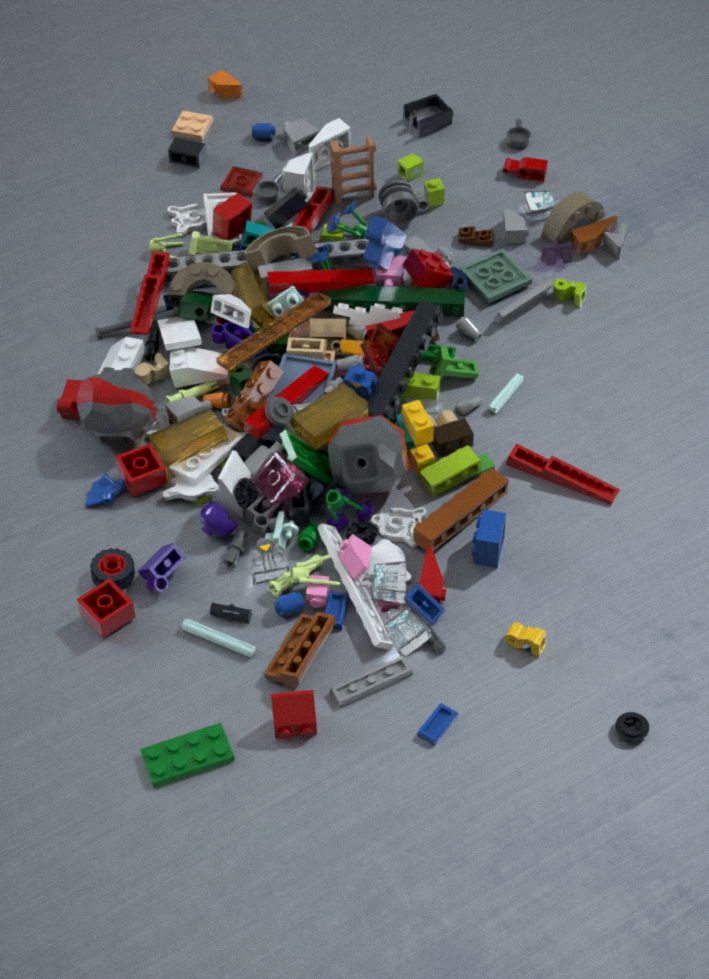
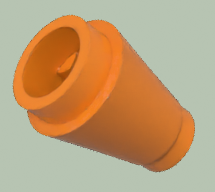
[203,391,232,409]

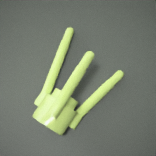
[149,233,183,257]
[291,555,340,586]

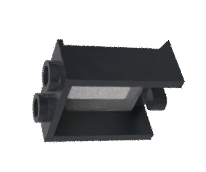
[403,94,453,136]

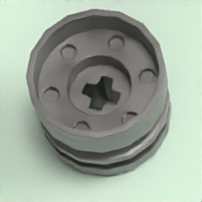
[378,180,419,226]

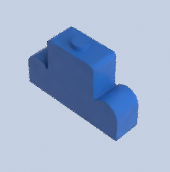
[363,215,407,270]

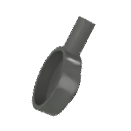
[506,119,531,147]
[255,174,283,202]
[265,397,297,435]

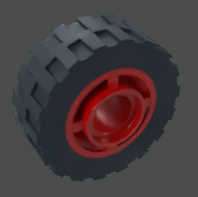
[90,548,135,589]

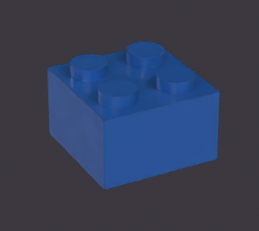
[472,509,506,568]

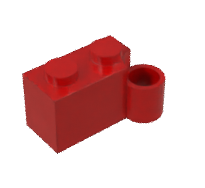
[56,379,84,420]

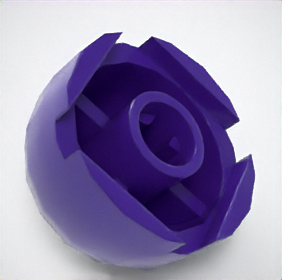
[200,500,238,538]

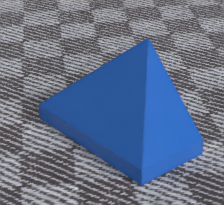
[404,583,445,625]

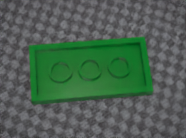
[280,429,341,489]
[140,723,235,788]

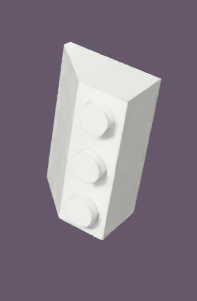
[282,152,315,202]
[97,337,145,374]

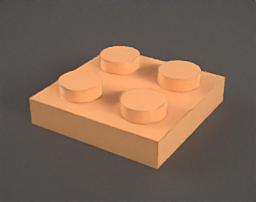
[172,111,213,141]

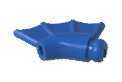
[85,473,126,507]

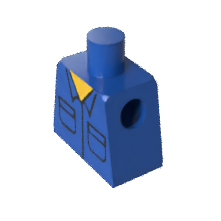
[341,365,377,403]

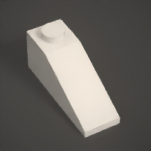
[211,294,251,328]

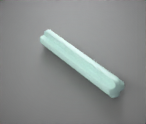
[182,619,255,657]

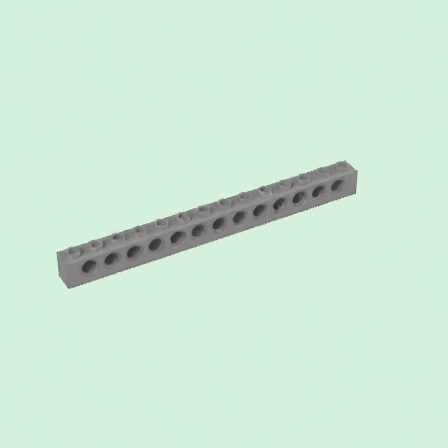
[164,239,398,285]

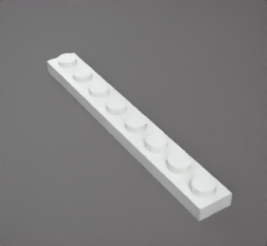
[317,523,394,650]

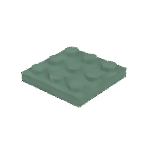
[460,249,532,303]

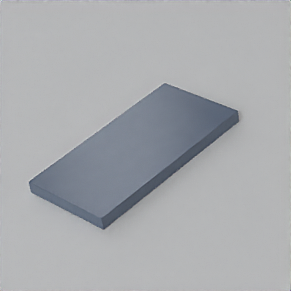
[255,353,337,445]

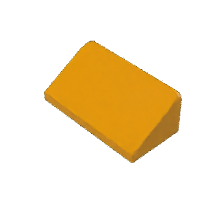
[341,339,376,355]

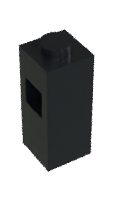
[264,188,308,229]

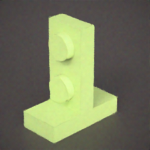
[188,231,233,255]

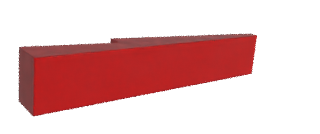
[293,186,334,234]
[130,251,171,336]
[267,269,375,294]
[244,365,329,439]
[506,443,620,505]

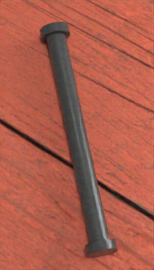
[95,307,179,338]

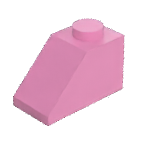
[339,534,372,581]

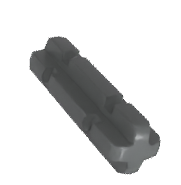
[417,619,446,654]

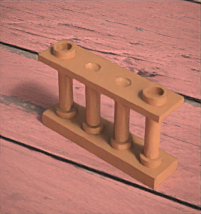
[330,135,377,204]

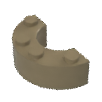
[541,191,605,246]
[244,226,317,272]
[168,262,240,300]

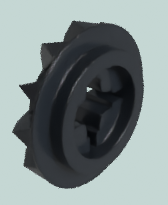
[235,478,258,509]
[346,520,377,545]
[615,712,649,743]

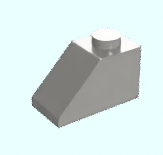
[503,208,529,243]

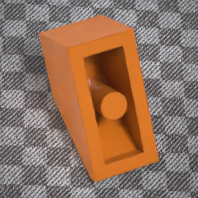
[207,70,243,98]

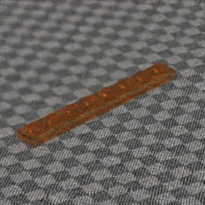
[216,291,331,372]

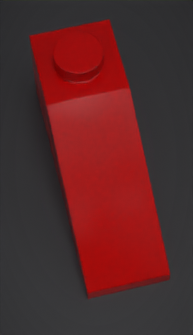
[419,547,447,605]

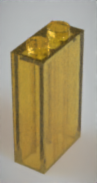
[231,262,280,328]
[291,383,369,450]
[149,408,228,468]

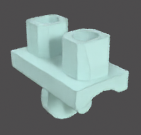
[267,286,304,318]
[265,511,299,551]

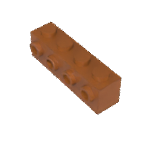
[222,360,284,432]

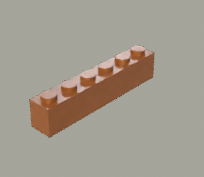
[413,468,509,551]

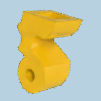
[505,623,546,657]

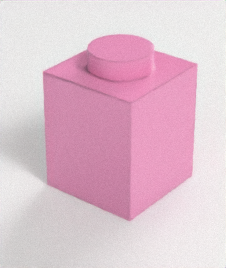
[306,575,330,608]

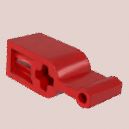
[503,157,548,182]

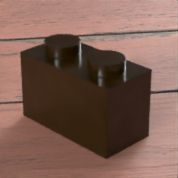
[431,418,474,456]

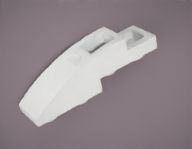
[333,303,404,326]

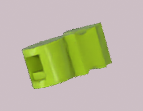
[553,278,587,308]

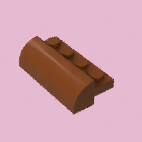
[264,612,336,689]

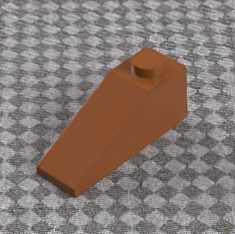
[570,216,618,256]

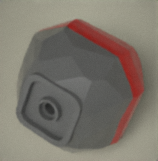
[77,367,157,445]
[327,415,410,496]

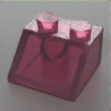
[253,451,310,505]

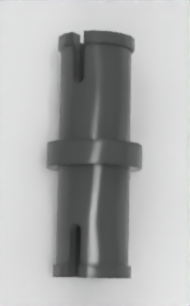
[223,529,248,568]

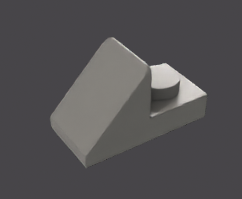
[603,223,628,259]

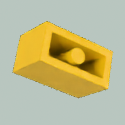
[402,400,434,446]

